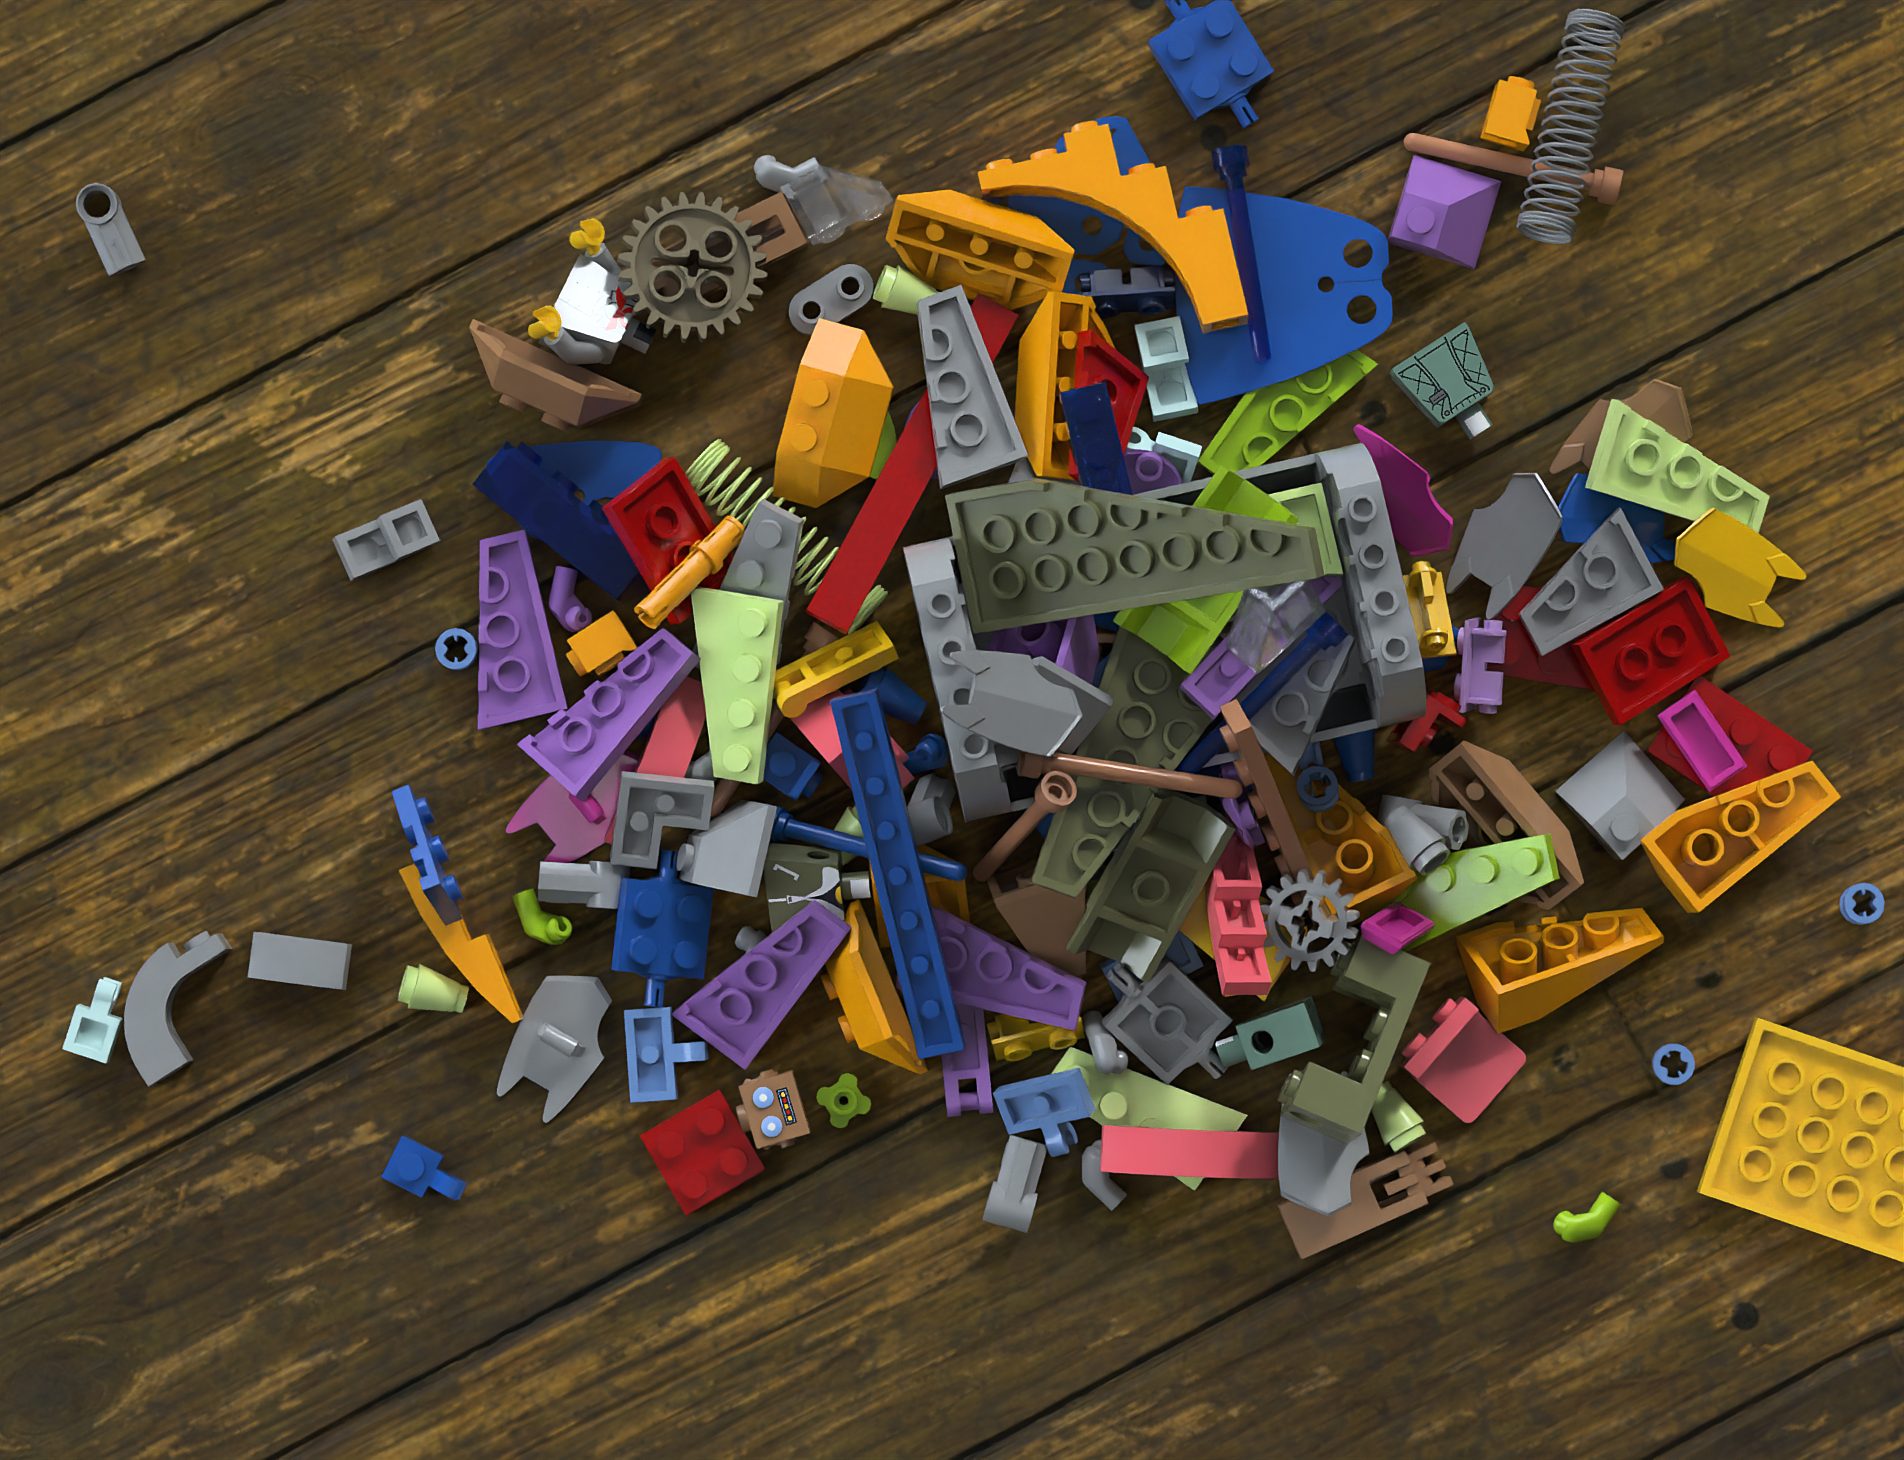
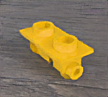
[1403,561,1457,658]
[987,1014,1085,1061]

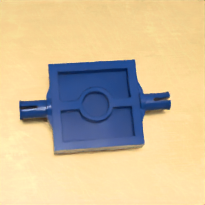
[1147,0,1274,129]
[611,849,714,1008]

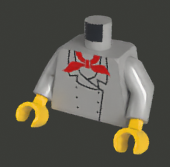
[528,218,657,365]

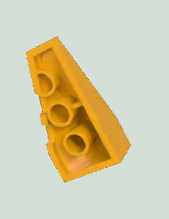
[1640,761,1841,913]
[1456,908,1664,1034]

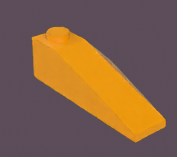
[1264,753,1417,926]

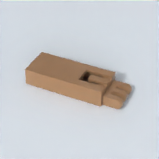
[651,191,808,298]
[1277,1142,1454,1259]

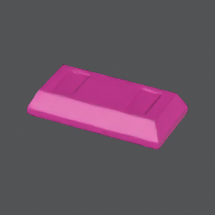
[1657,690,1747,792]
[1360,901,1435,955]

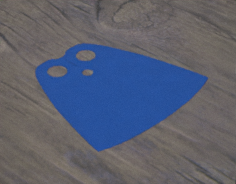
[1174,186,1393,405]

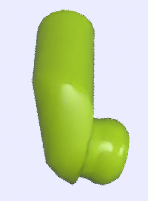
[512,888,572,945]
[1553,1192,1621,1243]

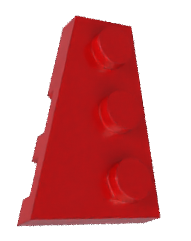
[1068,330,1149,492]

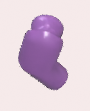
[548,566,592,632]

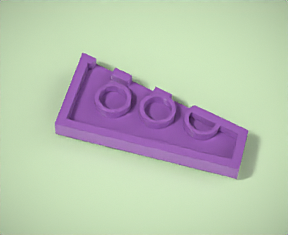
[478,529,568,730]
[517,628,701,801]
[671,899,851,1070]
[895,904,1087,1030]

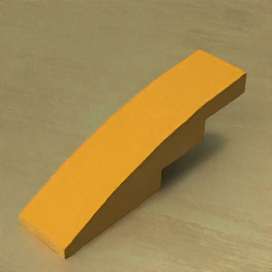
[399,864,524,1023]

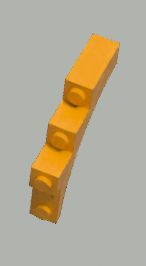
[978,121,1248,334]

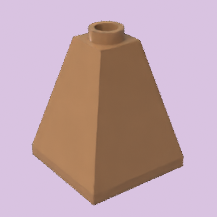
[987,859,1086,979]

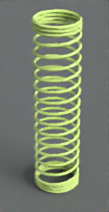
[685,439,888,635]

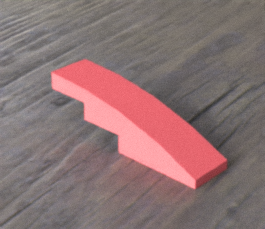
[1204,818,1271,995]

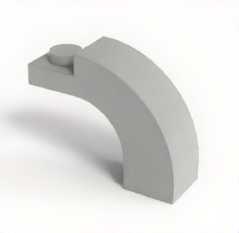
[124,931,232,1087]

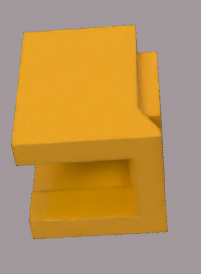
[1480,76,1541,152]
[566,610,638,677]

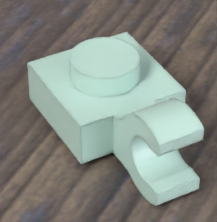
[1126,427,1202,483]
[62,977,123,1063]

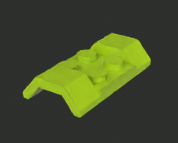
[1113,465,1299,675]

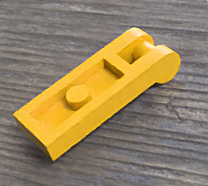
[773,621,899,718]

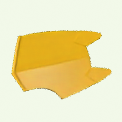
[1674,508,1807,627]

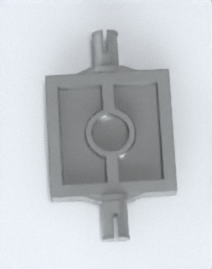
[1101,956,1233,1085]

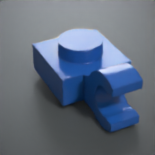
[381,1135,468,1201]

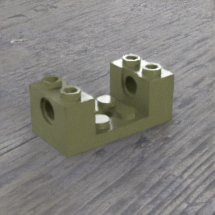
[1277,934,1431,1145]

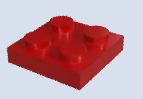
[640,1089,766,1216]

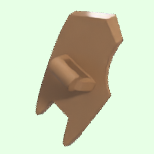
[1549,379,1693,474]

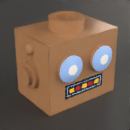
[736,1069,811,1150]

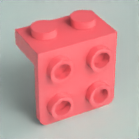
[1399,996,1526,1123]

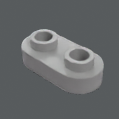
[789,264,874,336]

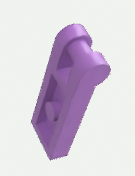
[941,1003,993,1117]

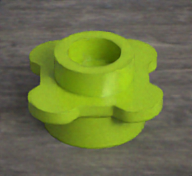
[816,1073,871,1128]

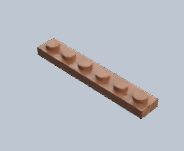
[1219,699,1319,926]

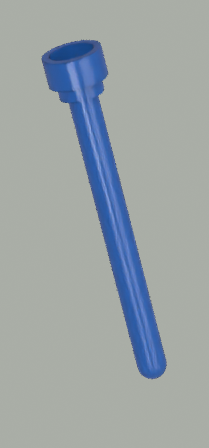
[768,804,967,881]

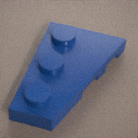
[392,784,464,926]

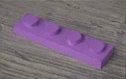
[1179,576,1343,720]

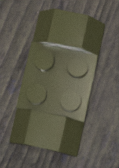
[1066,789,1236,983]

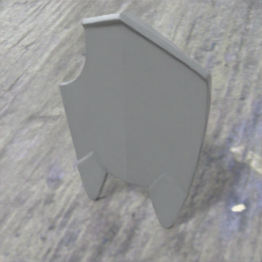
[1446,473,1563,620]
[940,650,1083,757]
[497,976,612,1123]
[1278,1071,1370,1216]

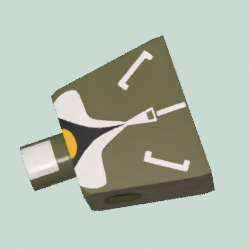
[764,843,872,932]

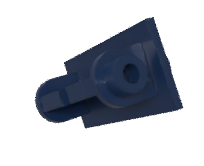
[1080,266,1175,318]

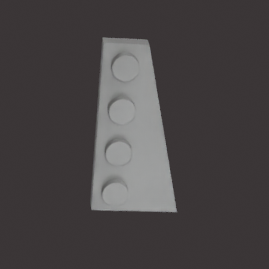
[916,285,1028,490]
[692,499,804,700]

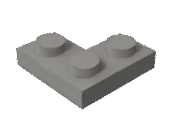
[610,771,714,869]

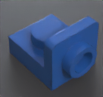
[763,732,824,801]

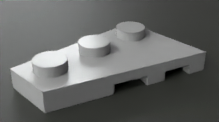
[1518,508,1664,656]
[1234,608,1356,776]

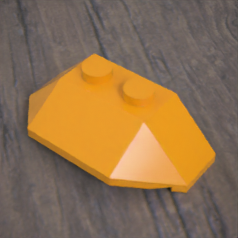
[885,190,1075,310]
[1014,291,1115,481]
[772,318,894,508]
[820,899,928,1075]

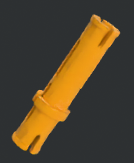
[634,516,745,629]

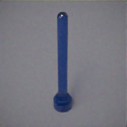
[1211,145,1272,364]
[1174,608,1349,774]

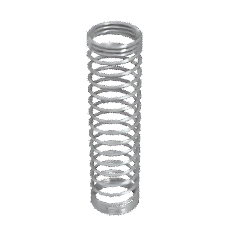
[1516,9,1625,244]

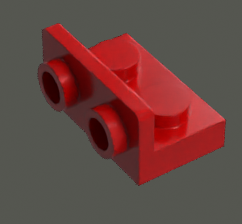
[1386,691,1467,752]

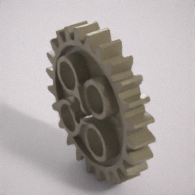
[617,192,767,343]

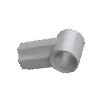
[76,183,146,277]
[907,773,955,847]
[1377,795,1469,850]
[538,861,630,909]
[982,1135,1047,1233]

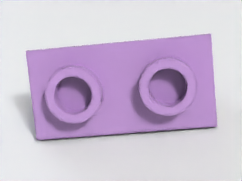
[1454,617,1507,714]

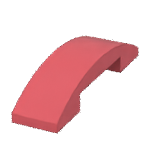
[604,676,706,845]
[1100,1125,1279,1179]

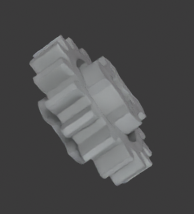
[1260,869,1360,972]

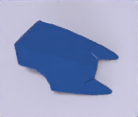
[1558,473,1676,563]

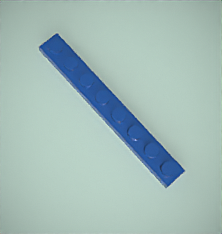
[830,688,966,1059]

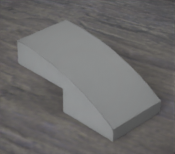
[332,499,440,581]
[248,932,352,990]

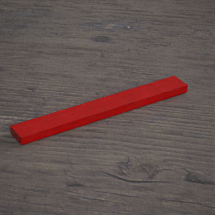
[805,293,1019,634]

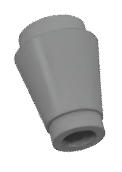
[1384,806,1450,875]

